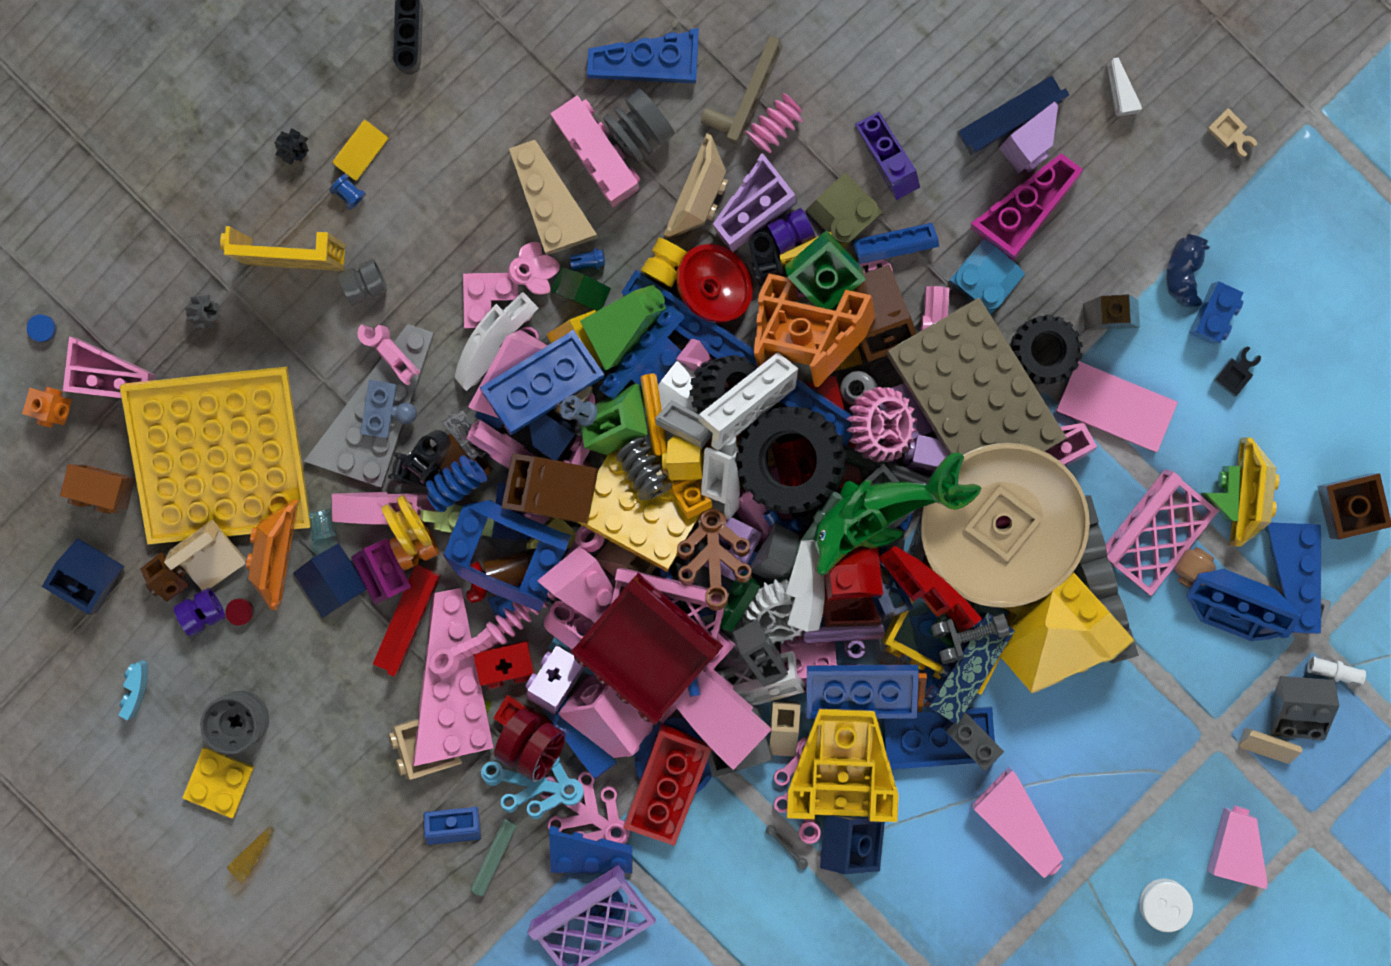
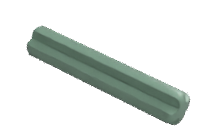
[471,819,517,896]

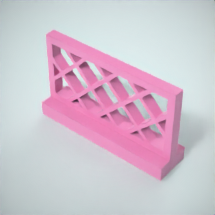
[1105,469,1219,596]
[611,568,729,640]

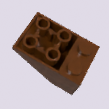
[853,264,917,362]
[501,453,599,524]

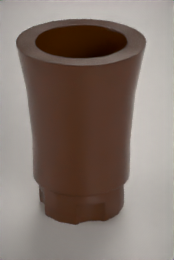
[482,549,535,597]

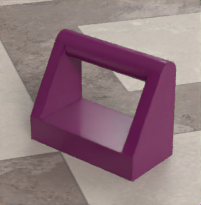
[351,538,411,605]

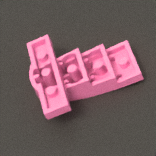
[660,629,772,770]

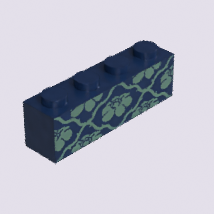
[923,612,1015,725]

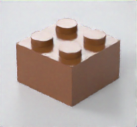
[60,464,135,514]

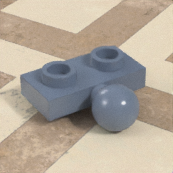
[360,380,417,438]

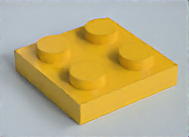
[182,747,255,819]

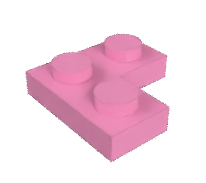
[463,273,519,329]

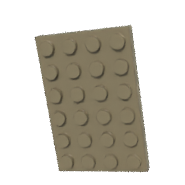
[886,297,1067,455]

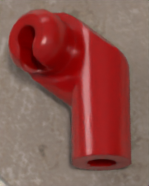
[466,561,487,603]

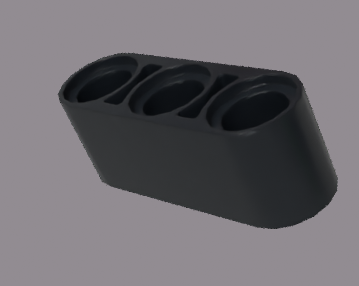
[393,0,423,75]

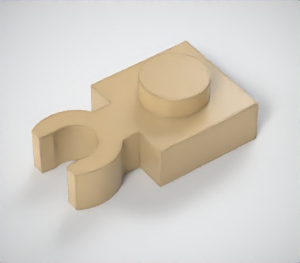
[1207,108,1257,158]

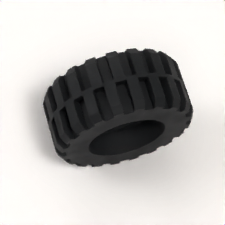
[736,407,847,514]

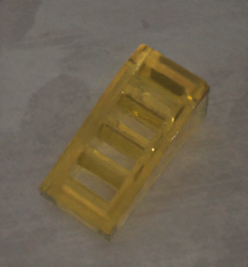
[227,827,275,883]

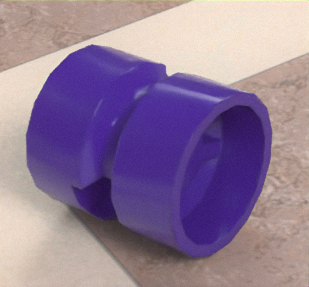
[766,208,816,255]
[173,588,225,637]

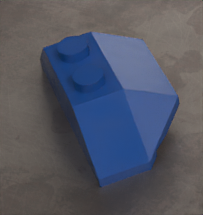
[1187,569,1301,641]

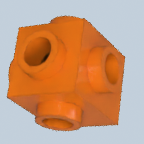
[22,387,72,428]

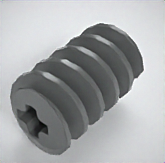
[617,437,672,500]

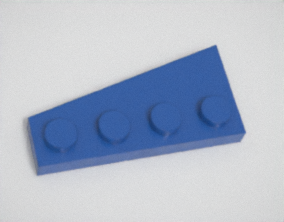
[1265,522,1321,634]

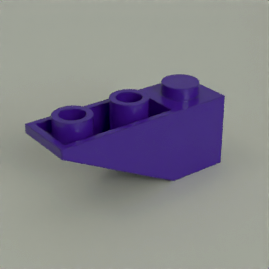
[855,112,920,200]

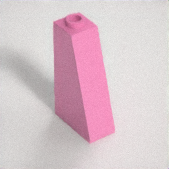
[971,767,1063,878]

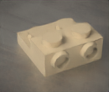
[388,719,462,780]

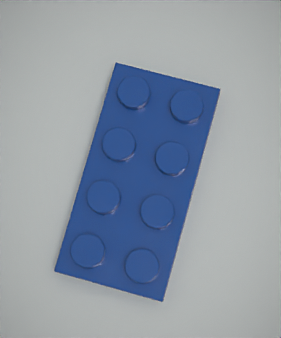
[480,330,604,435]
[806,665,919,719]
[883,706,996,770]

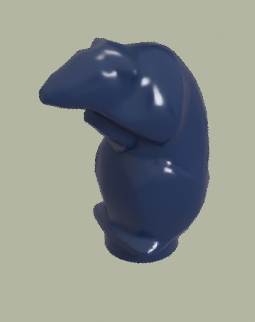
[1166,234,1210,307]

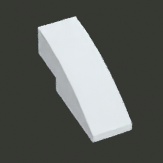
[701,447,740,520]
[786,540,825,632]

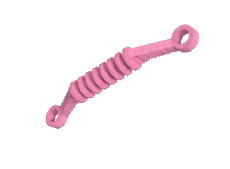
[430,526,605,678]

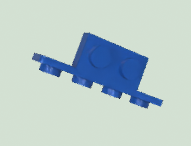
[599,307,685,400]

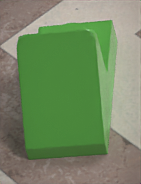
[1201,466,1240,521]

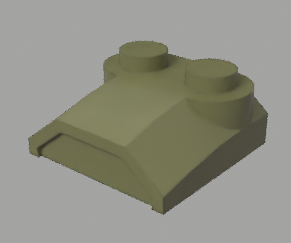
[805,173,883,248]

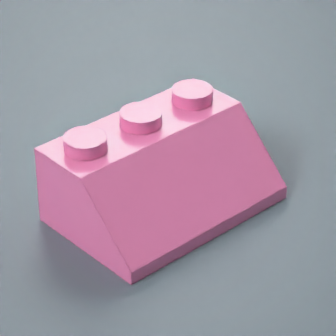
[468,330,548,418]

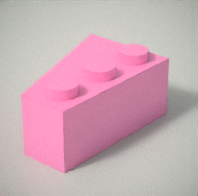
[63,336,156,398]
[1045,423,1097,467]
[537,546,614,623]

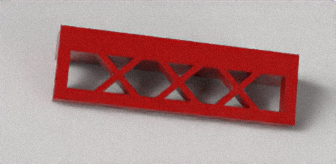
[373,564,442,677]

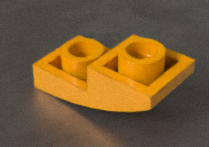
[661,467,713,519]

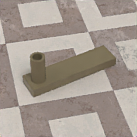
[701,36,783,146]

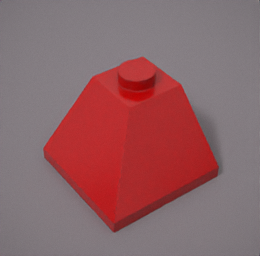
[825,546,884,600]

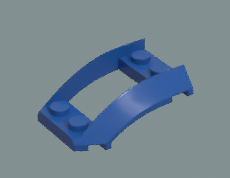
[443,500,571,612]

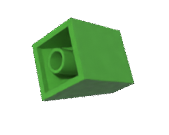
[580,285,666,370]

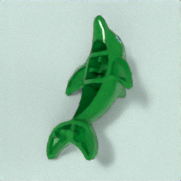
[814,452,982,575]

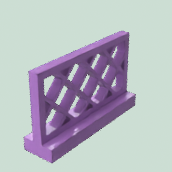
[527,865,656,966]

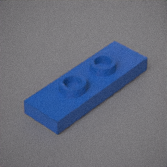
[853,223,939,264]

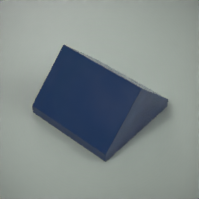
[293,543,367,618]

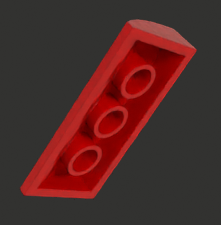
[623,724,712,846]

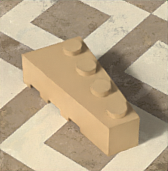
[509,140,598,255]

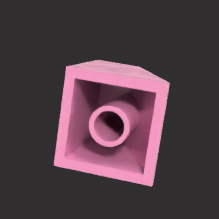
[558,674,654,758]

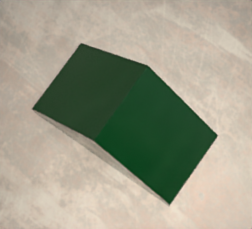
[550,267,611,311]

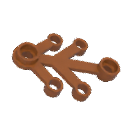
[677,508,752,610]

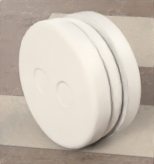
[1139,878,1193,932]

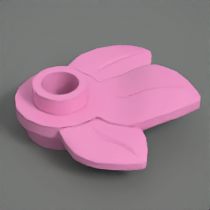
[508,242,560,295]

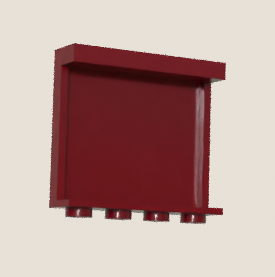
[571,573,723,725]

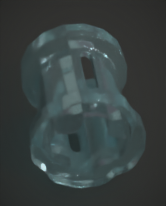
[308,509,336,541]

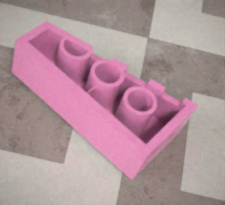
[550,95,641,208]

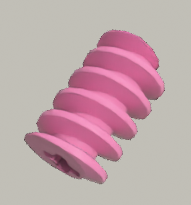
[744,93,803,154]

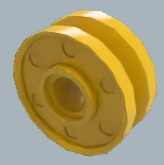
[381,494,432,557]

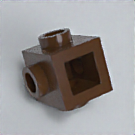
[140,552,189,602]

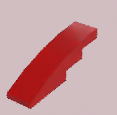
[879,546,982,632]

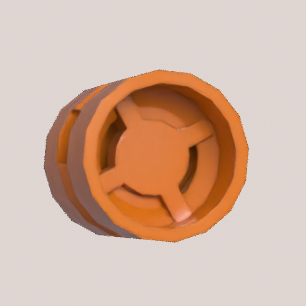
[389,523,439,571]

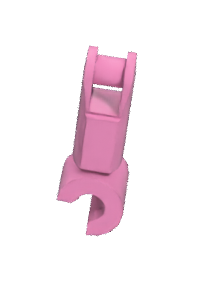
[357,324,421,385]

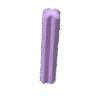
[803,624,884,643]

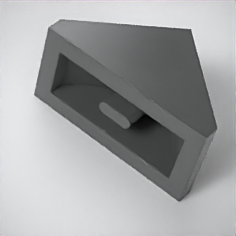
[750,523,800,582]

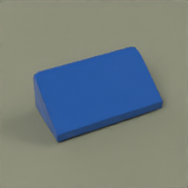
[424,807,481,845]

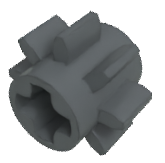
[184,295,220,329]

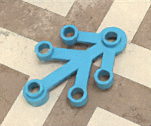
[481,757,584,819]

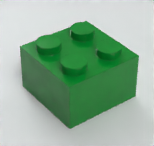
[785,230,866,310]

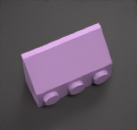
[999,102,1058,174]

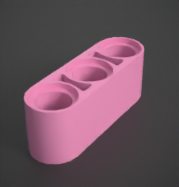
[543,600,595,649]

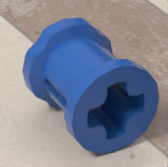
[329,174,366,210]

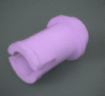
[843,640,865,658]

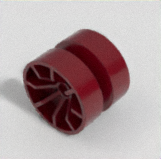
[494,709,566,782]

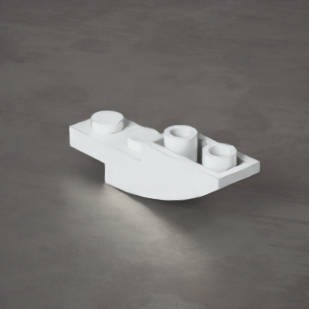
[455,292,539,391]

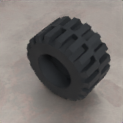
[1011,315,1083,385]
[689,355,756,414]

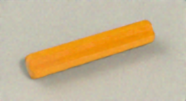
[640,373,668,456]

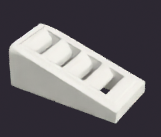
[1107,58,1142,117]

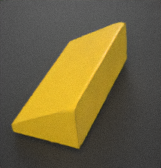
[332,119,389,182]

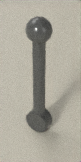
[766,825,808,869]

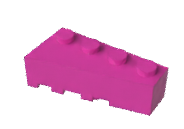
[970,153,1083,261]

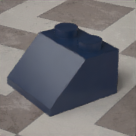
[820,815,885,874]

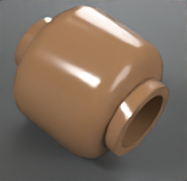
[1174,547,1216,589]

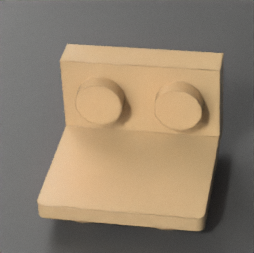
[164,520,246,591]

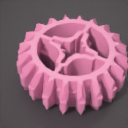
[847,387,918,462]

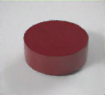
[225,598,254,626]

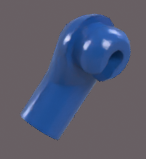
[763,510,803,533]

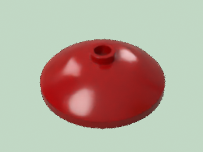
[676,244,753,323]

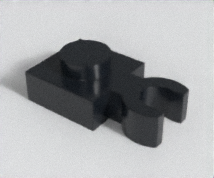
[1213,346,1261,397]

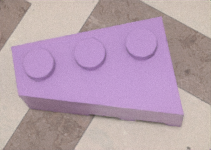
[713,153,797,252]

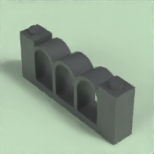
[1074,495,1139,664]

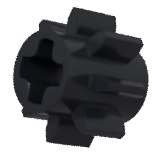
[274,128,309,165]

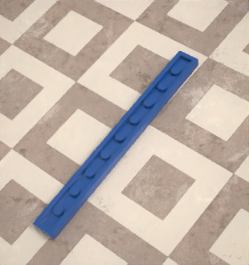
[621,270,853,446]

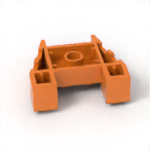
[754,274,875,387]

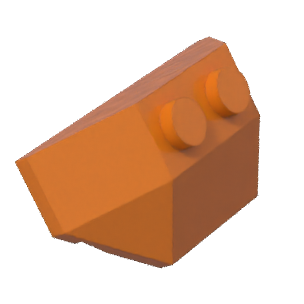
[246,499,299,611]

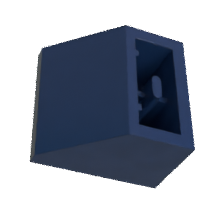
[529,411,576,461]
[41,538,125,615]

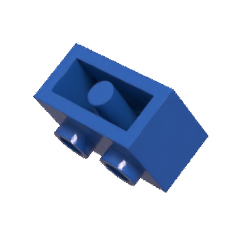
[1189,281,1244,344]

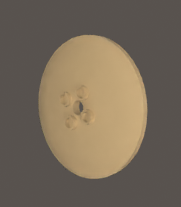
[921,443,1090,607]

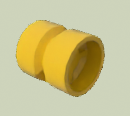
[640,237,687,288]

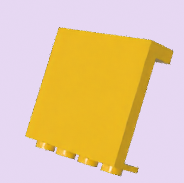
[220,226,346,271]

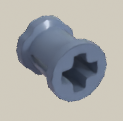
[561,395,598,426]

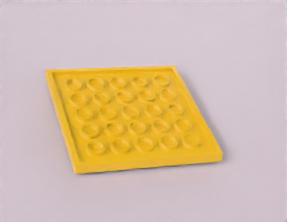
[120,367,312,545]

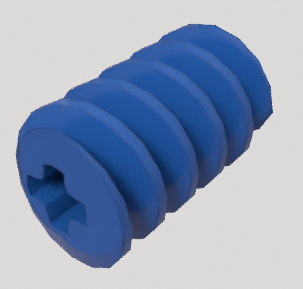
[426,455,487,512]

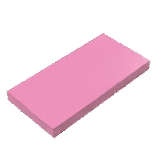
[1055,361,1178,452]

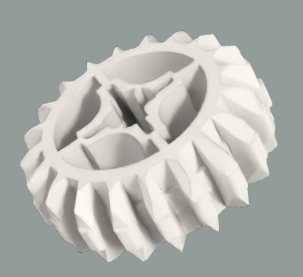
[742,579,803,644]

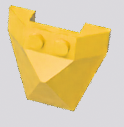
[1000,572,1135,694]
[787,709,899,822]

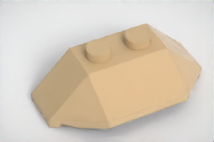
[664,133,729,239]

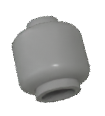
[840,371,877,406]

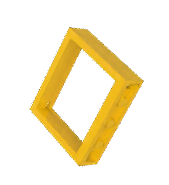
[881,556,1025,695]

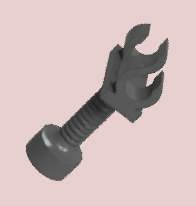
[931,614,1010,664]

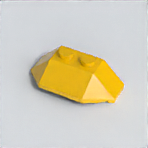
[1229,437,1279,547]

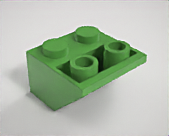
[581,384,648,455]

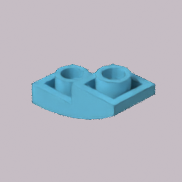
[118,660,148,721]

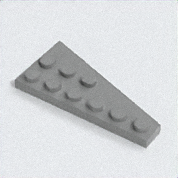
[304,324,435,488]

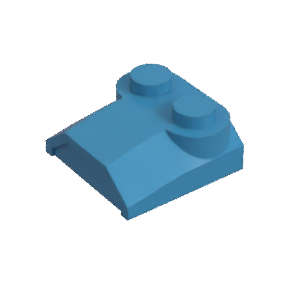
[949,239,1025,315]

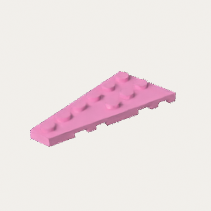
[412,588,493,766]

